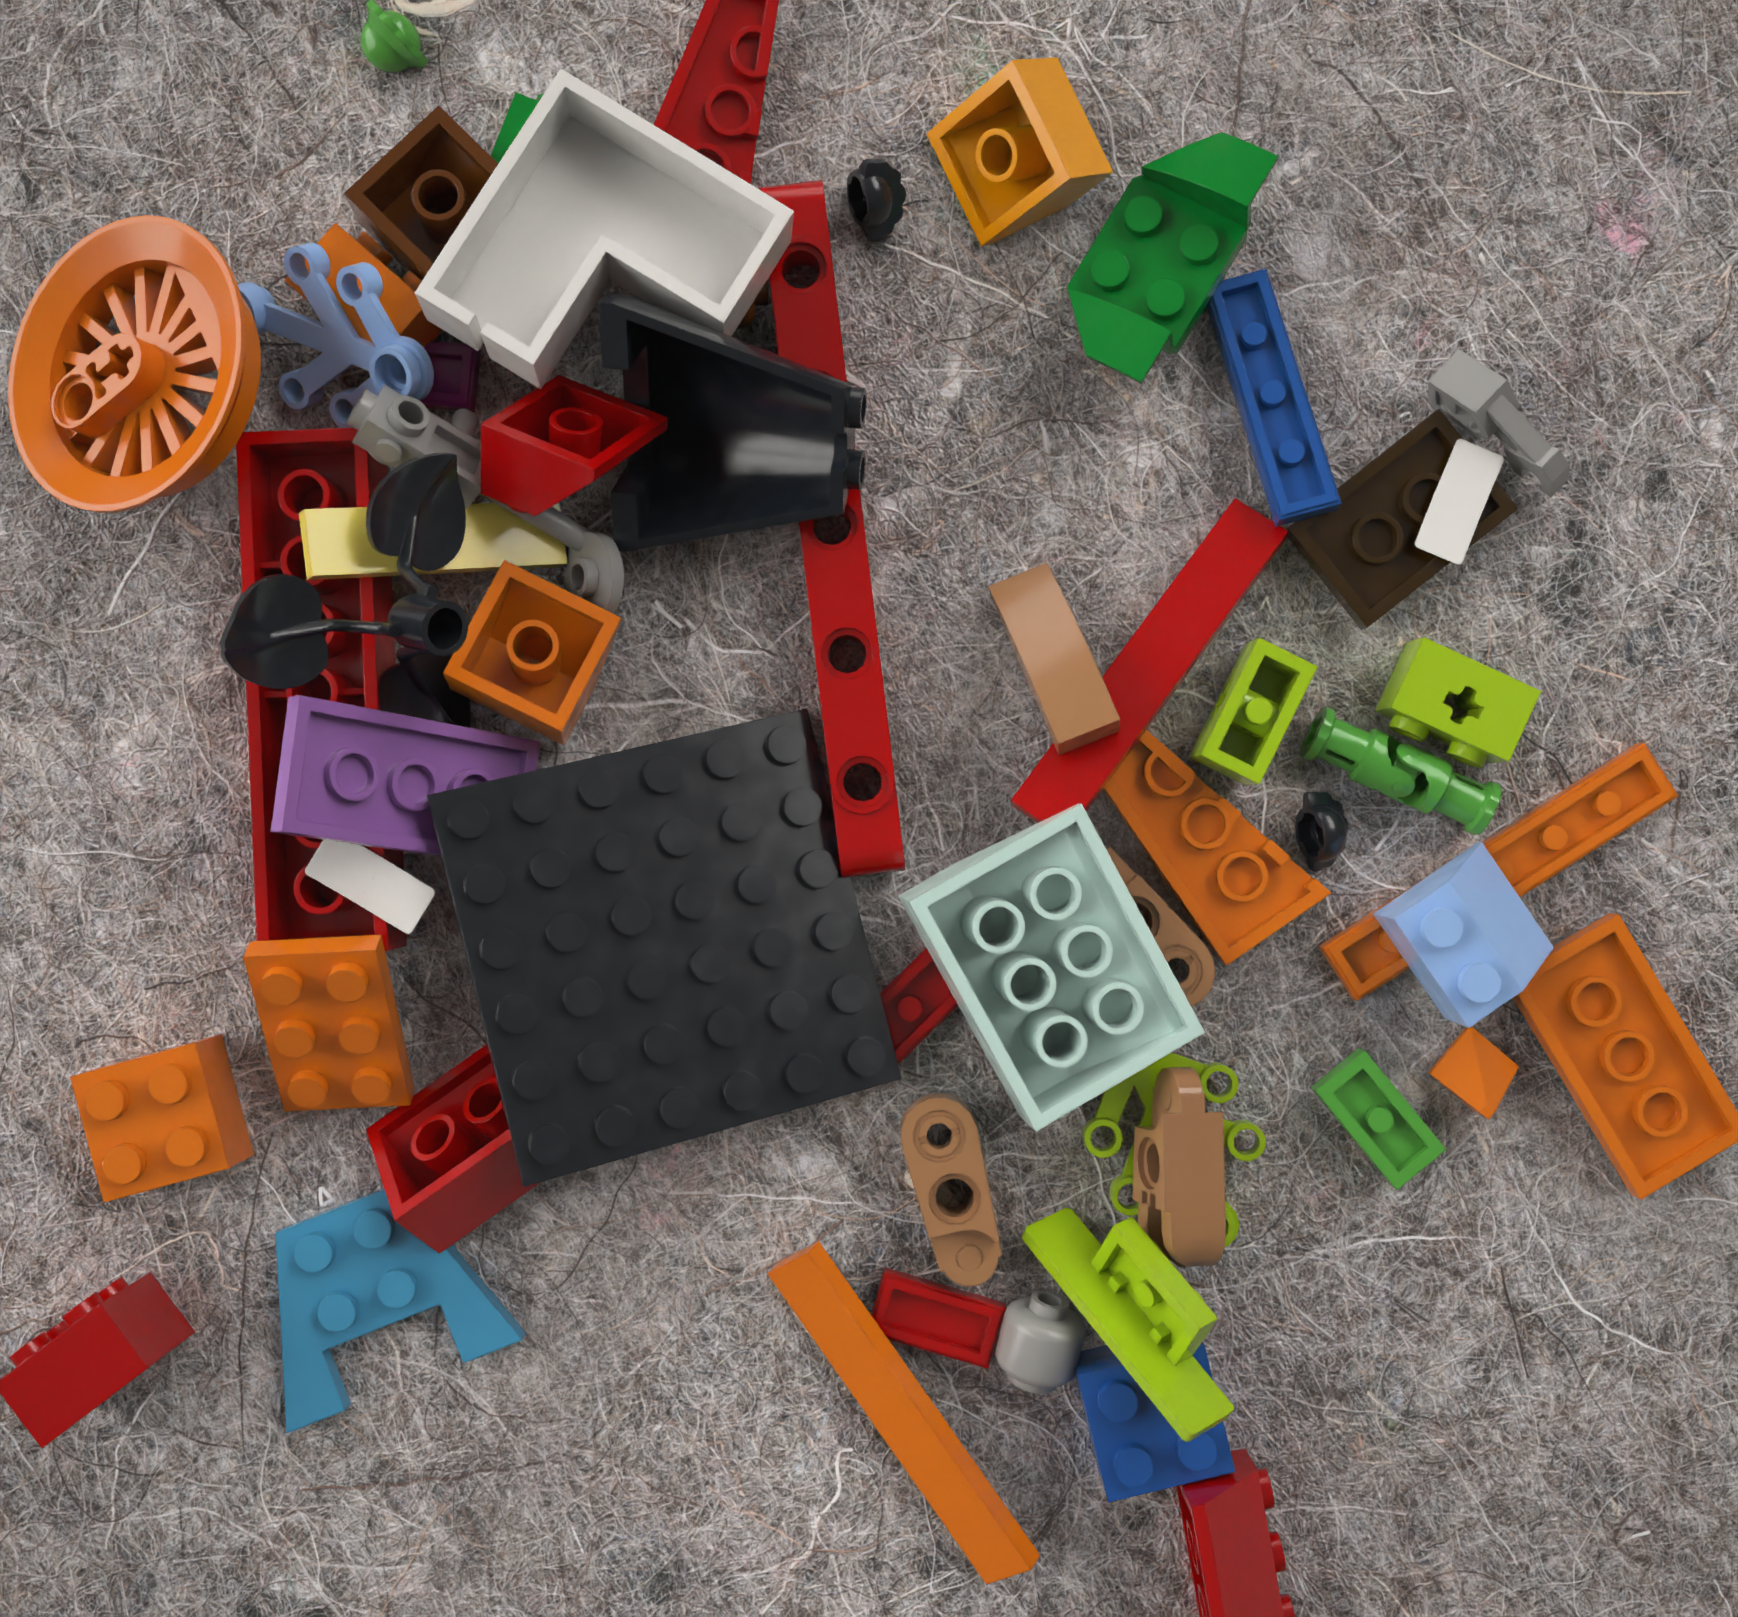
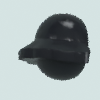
[847,159,906,241]
[1295,792,1348,872]

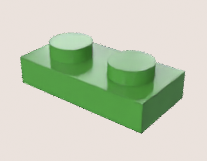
[1310,1048,1447,1190]

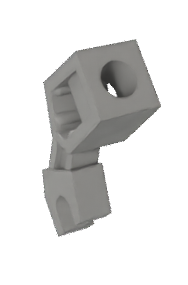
[1428,349,1570,497]

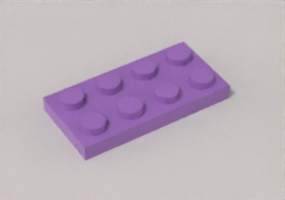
[271,695,540,857]

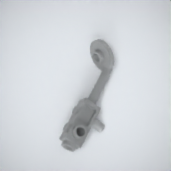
[346,384,624,614]

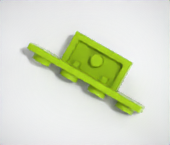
[1022,1208,1234,1442]

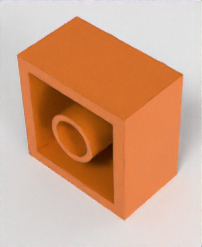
[70,1034,254,1202]

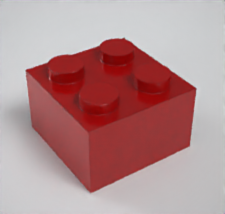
[0,1272,195,1448]

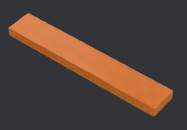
[1318,743,1678,1001]
[767,1241,1040,1585]

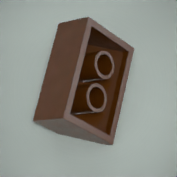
[344,105,498,348]

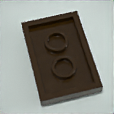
[1286,409,1518,630]

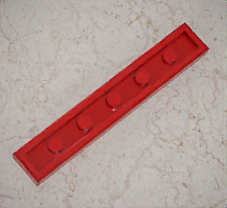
[1011,498,1288,823]

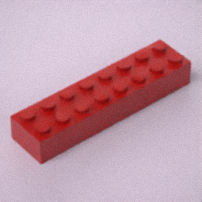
[236,427,407,951]

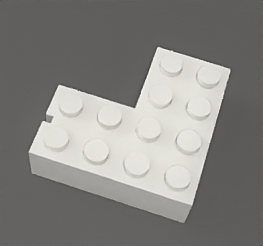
[415,69,794,389]

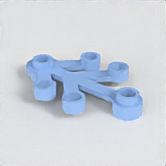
[238,243,434,428]

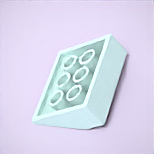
[898,803,1205,1132]

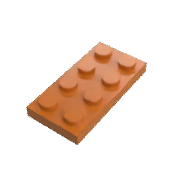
[1513,913,1738,1200]

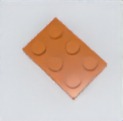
[243,935,415,1112]

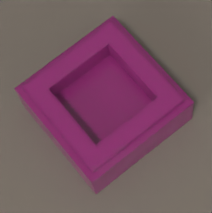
[419,341,481,412]

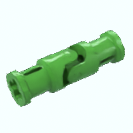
[1300,706,1502,835]

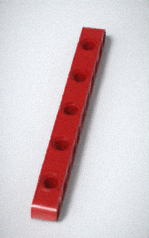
[759,180,905,878]

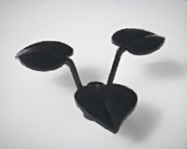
[220,452,470,728]

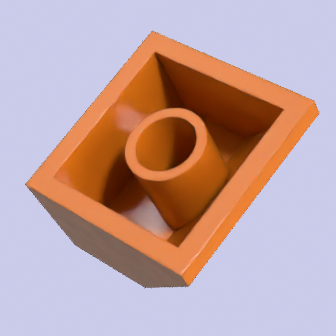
[443,560,621,746]

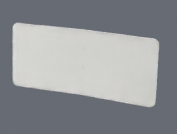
[1415,439,1504,565]
[305,840,435,934]

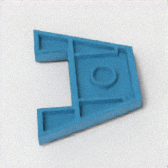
[275,1188,527,1434]

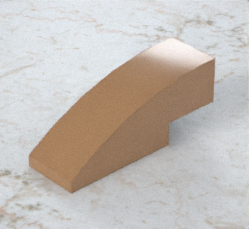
[988,563,1120,755]

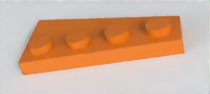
[1103,730,1331,966]

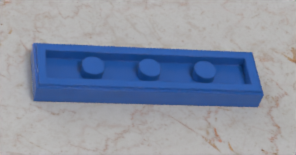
[1206,269,1342,527]

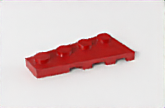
[653,0,779,184]

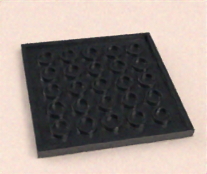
[427,708,902,1187]

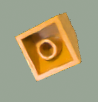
[926,57,1113,247]

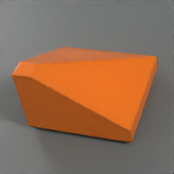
[1428,1026,1519,1120]

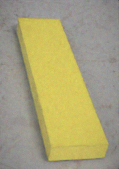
[299,502,567,580]

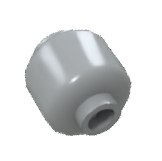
[995,1290,1086,1394]

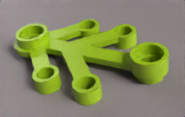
[1082,1052,1266,1247]

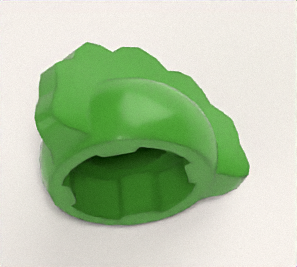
[360,0,429,73]

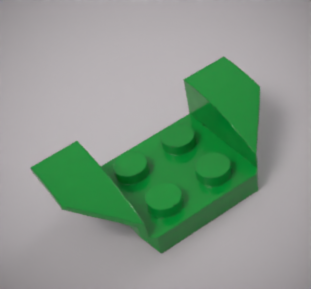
[1067,132,1279,384]

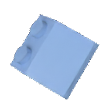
[1373,842,1554,1028]

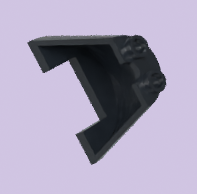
[598,293,867,551]

